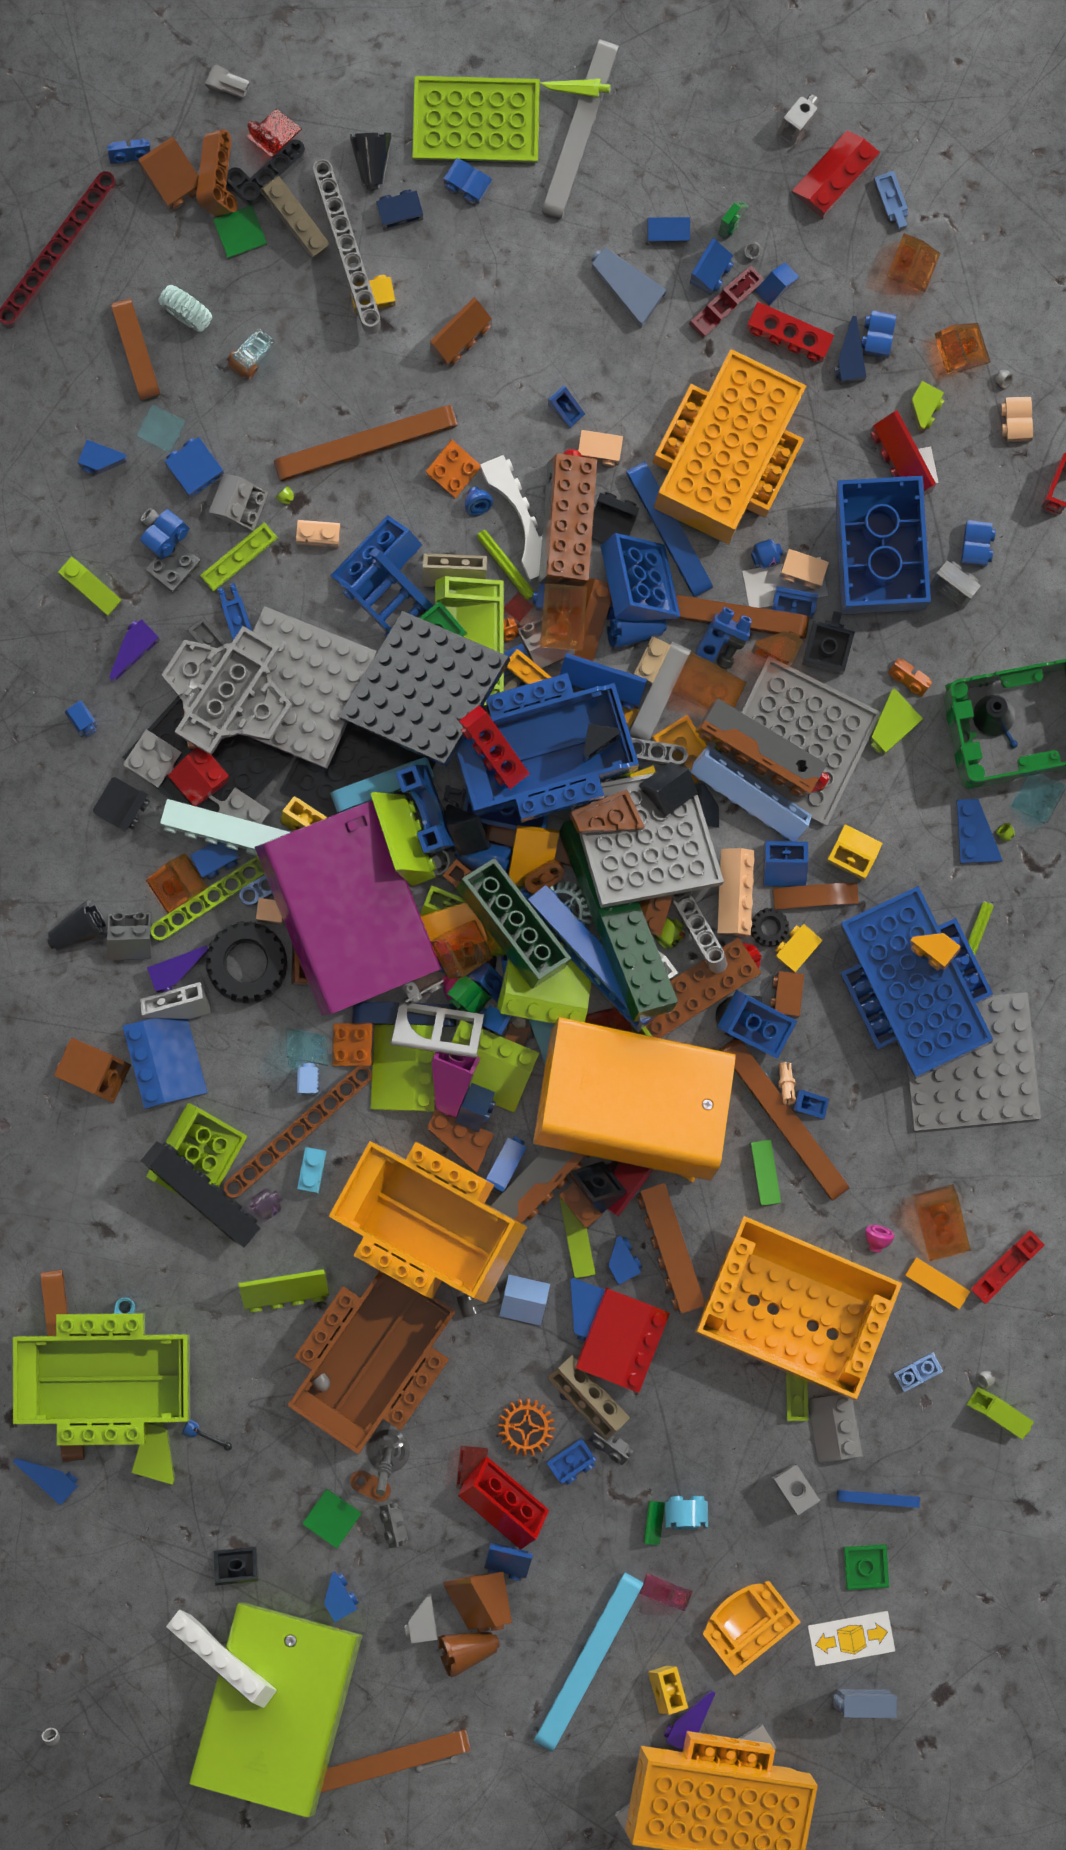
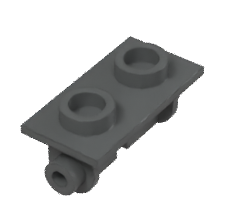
[588,1430,633,1465]
[379,1502,408,1548]

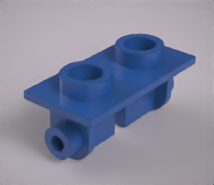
[108,138,150,164]

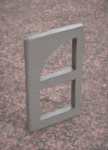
[391,1001,484,1058]

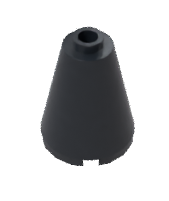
[350,133,392,189]
[973,695,1015,737]
[47,900,108,951]

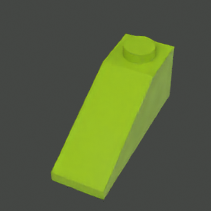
[58,556,122,616]

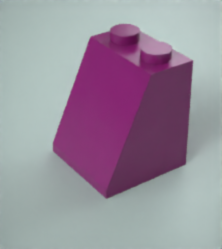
[432,1052,481,1117]

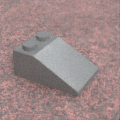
[930,561,981,609]

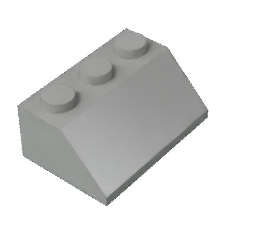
[808,1394,862,1463]

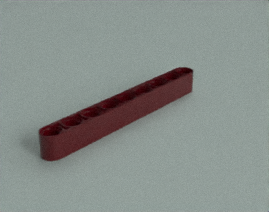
[0,171,116,329]

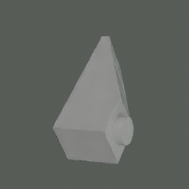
[140,982,211,1019]

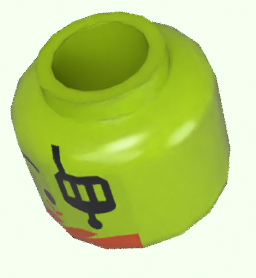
[654,918,686,949]

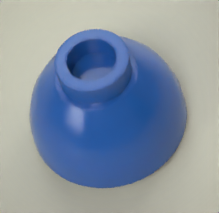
[465,487,494,515]

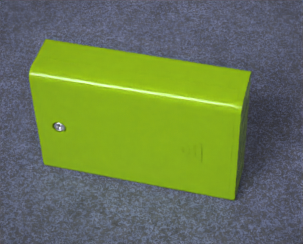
[189,1602,363,1817]

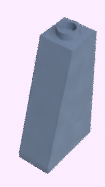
[591,247,666,328]

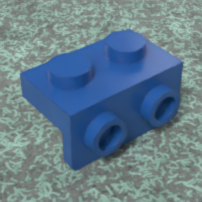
[546,1438,596,1485]

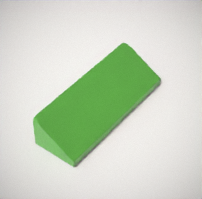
[750,1140,781,1206]

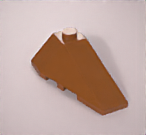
[569,578,612,661]

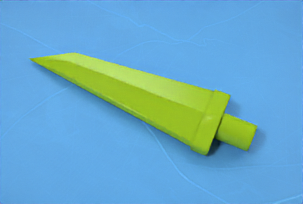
[539,78,611,98]

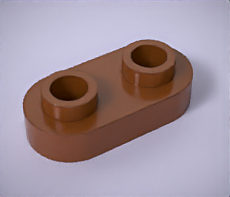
[525,860,565,893]
[350,1470,391,1502]

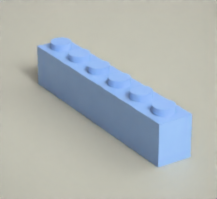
[691,745,812,841]

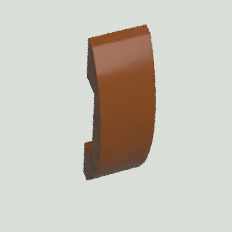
[773,883,859,910]

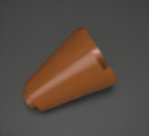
[437,1632,500,1678]

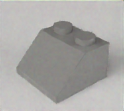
[405,1594,437,1644]

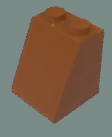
[138,137,199,211]
[54,1037,131,1103]
[443,1572,512,1632]

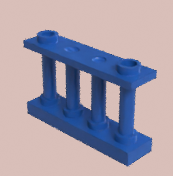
[340,548,434,637]

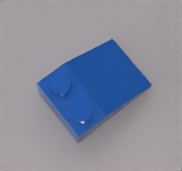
[717,990,797,1059]
[484,1542,533,1581]

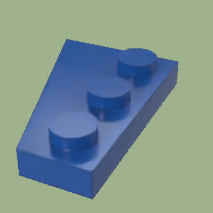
[956,799,1003,864]

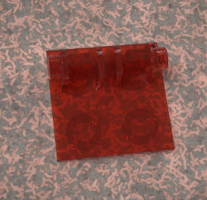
[246,108,302,158]

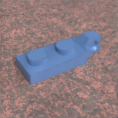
[873,171,908,231]

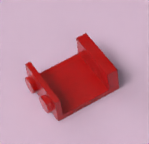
[1041,453,1066,515]

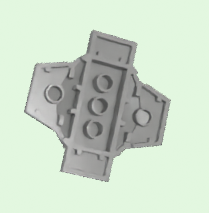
[162,626,293,755]

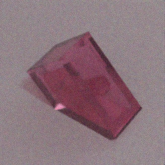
[640,1573,693,1611]

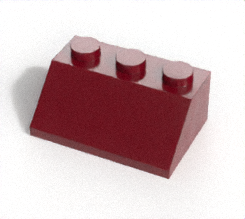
[607,1161,654,1217]

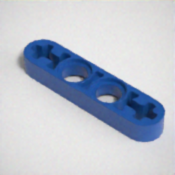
[836,1490,920,1508]

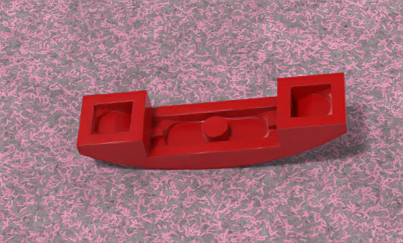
[970,1230,1045,1304]

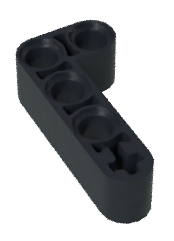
[227,139,305,205]

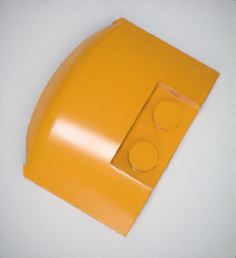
[702,1581,801,1676]

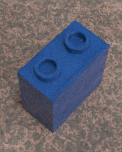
[165,437,224,499]

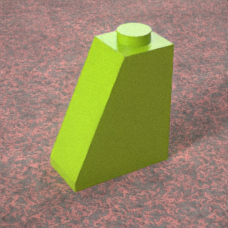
[870,688,923,755]
[966,1387,1034,1440]
[131,1422,175,1485]

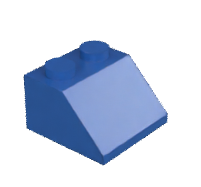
[690,238,734,295]

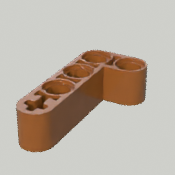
[196,129,238,217]

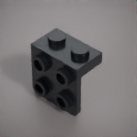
[592,492,639,543]
[93,777,150,833]

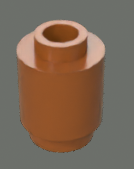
[227,350,259,380]

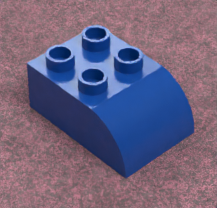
[836,476,931,614]

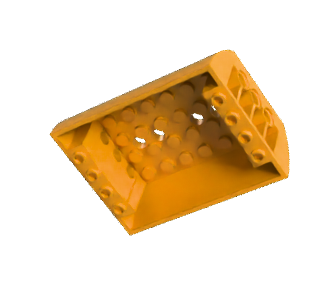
[695,1216,902,1401]

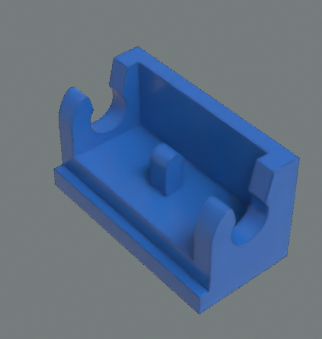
[647,217,690,241]
[771,586,818,619]

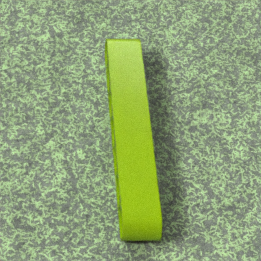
[151,856,265,942]

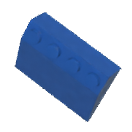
[600,533,680,621]
[122,1018,208,1110]

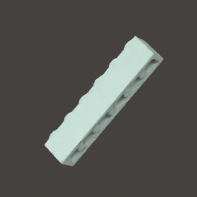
[160,799,290,856]

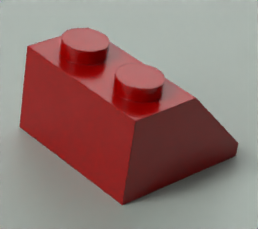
[168,747,229,807]

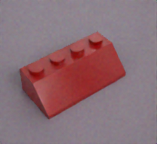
[792,130,880,219]
[870,410,936,496]
[458,1457,549,1550]

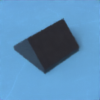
[582,724,621,763]
[639,762,698,817]
[446,804,491,856]
[569,1161,627,1213]
[213,1547,260,1586]

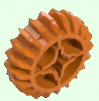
[497,1398,555,1457]

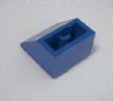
[764,841,808,886]

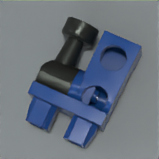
[696,607,752,669]

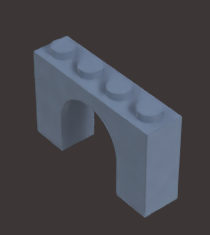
[833,1689,897,1718]

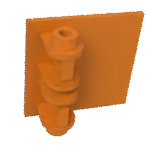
[425,439,480,498]
[332,1023,373,1067]

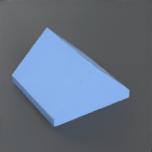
[499,1275,550,1326]

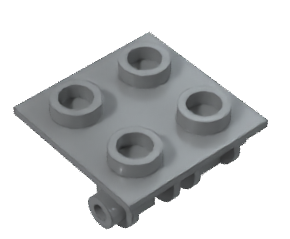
[402,979,444,1004]

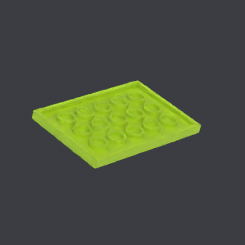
[413,76,540,163]

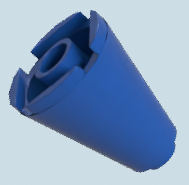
[607,607,667,648]
[455,844,513,875]

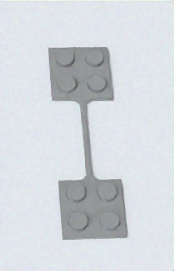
[123,729,270,824]

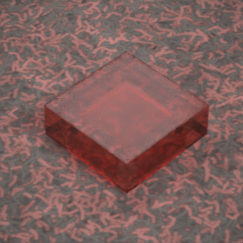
[504,592,533,623]

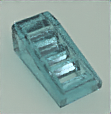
[232,329,274,369]

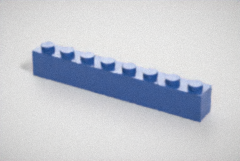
[527,885,657,1032]

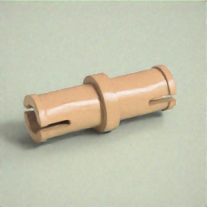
[778,1062,796,1105]

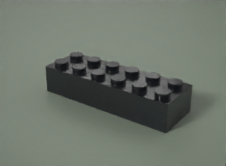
[140,1141,261,1248]

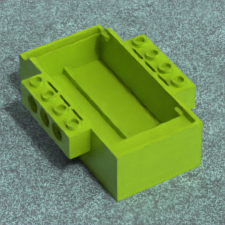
[13,1313,190,1445]

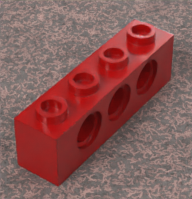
[746,302,834,362]
[459,705,530,789]

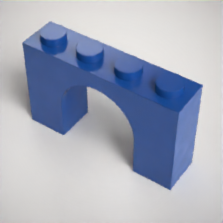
[395,765,455,853]

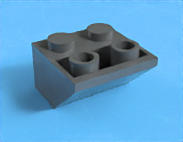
[107,911,152,960]

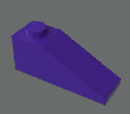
[109,619,160,683]
[147,945,208,993]
[664,1690,716,1750]

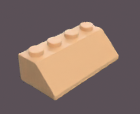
[717,848,755,938]

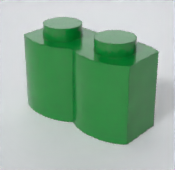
[447,974,491,1014]

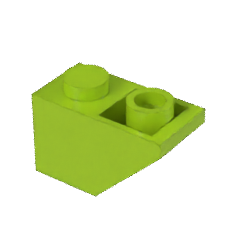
[910,381,945,433]

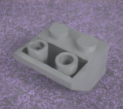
[209,474,269,531]
[518,612,575,668]

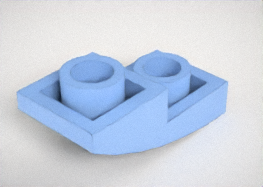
[894,1352,943,1392]

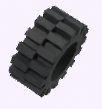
[751,908,789,947]

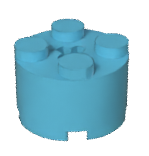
[665,1496,709,1530]

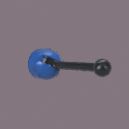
[182,1419,232,1451]

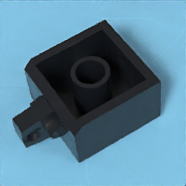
[802,611,855,675]

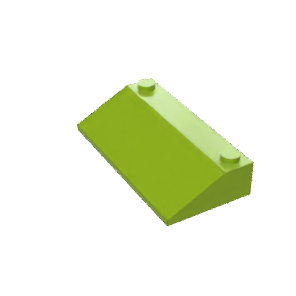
[435,576,504,707]

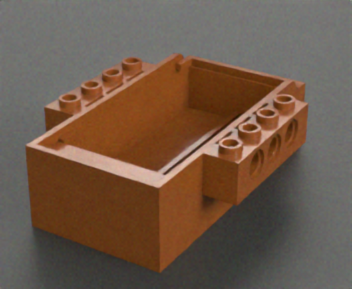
[287,1271,456,1455]

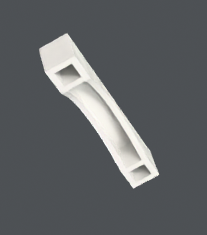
[480,455,542,583]
[166,1609,277,1708]

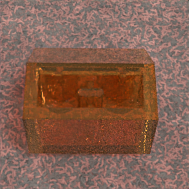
[887,233,941,292]

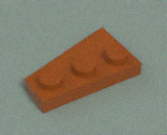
[569,789,645,833]

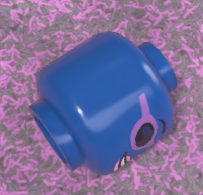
[751,539,783,569]

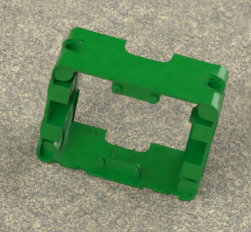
[944,659,1066,789]

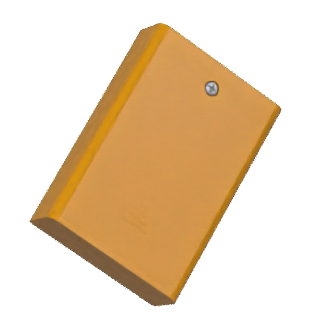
[533,1017,736,1181]

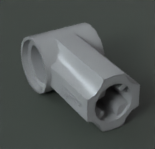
[205,65,250,99]

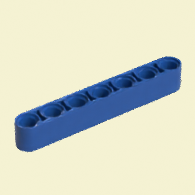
[626,461,713,598]

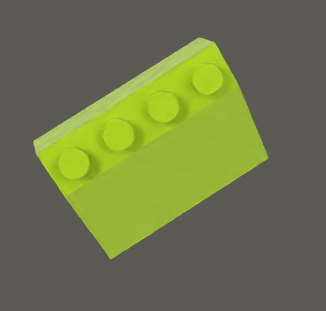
[370,792,436,886]
[497,958,591,1024]
[451,1020,539,1113]
[371,1024,436,1113]
[146,1103,248,1196]
[238,1269,330,1313]

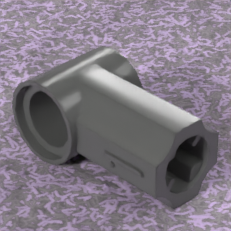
[456,1286,502,1318]

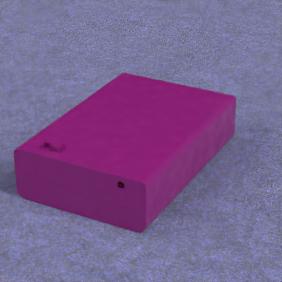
[254,800,441,1016]

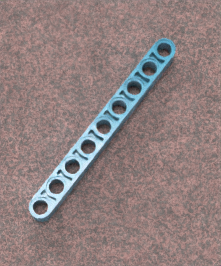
[533,1572,644,1752]

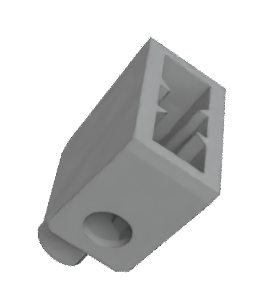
[777,94,820,146]

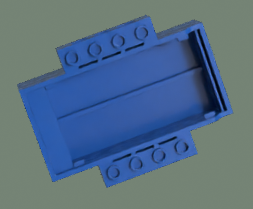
[455,673,639,823]
[841,886,993,1080]

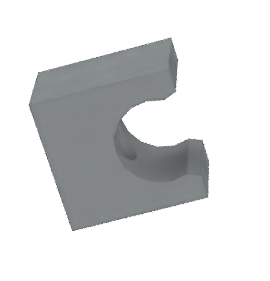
[772,1464,820,1515]

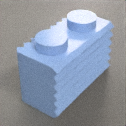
[297,1063,320,1095]

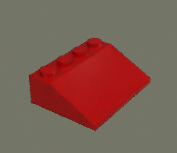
[575,1288,670,1393]

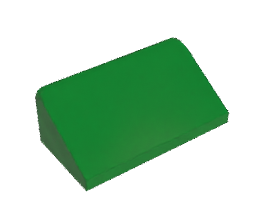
[644,1500,665,1545]

